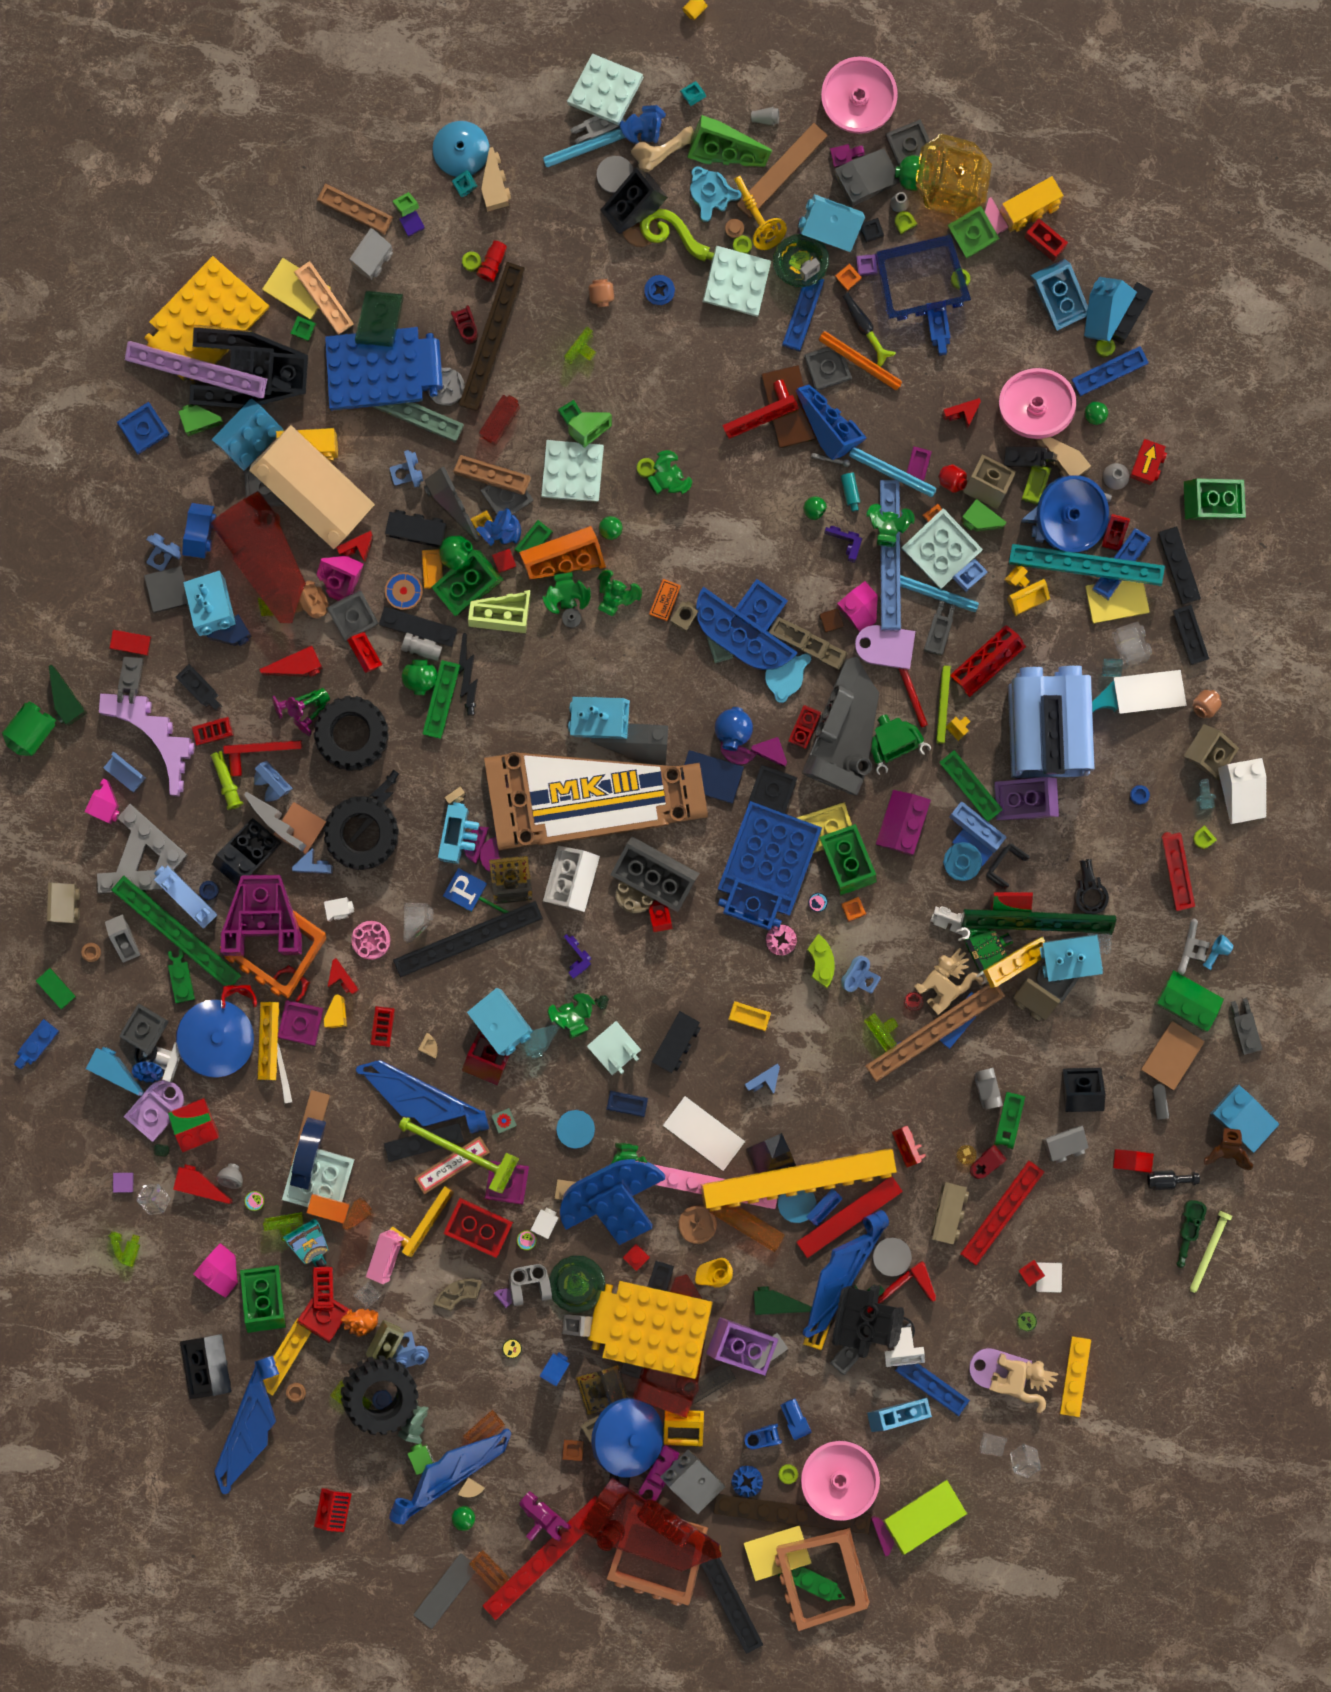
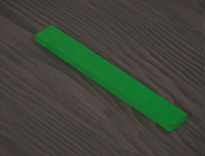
[111,875,242,986]

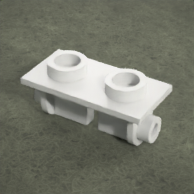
[931,906,963,935]

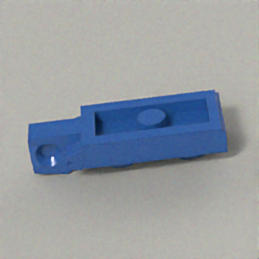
[926,301,951,356]
[14,1019,59,1069]

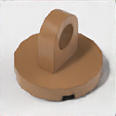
[290,581,328,618]

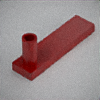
[722,380,799,439]
[223,740,302,776]
[1161,832,1195,911]

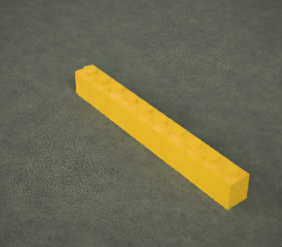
[700,1149,897,1211]

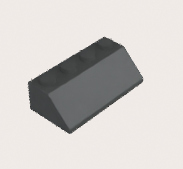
[611,837,700,912]

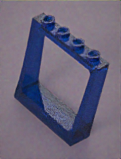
[875,235,971,321]

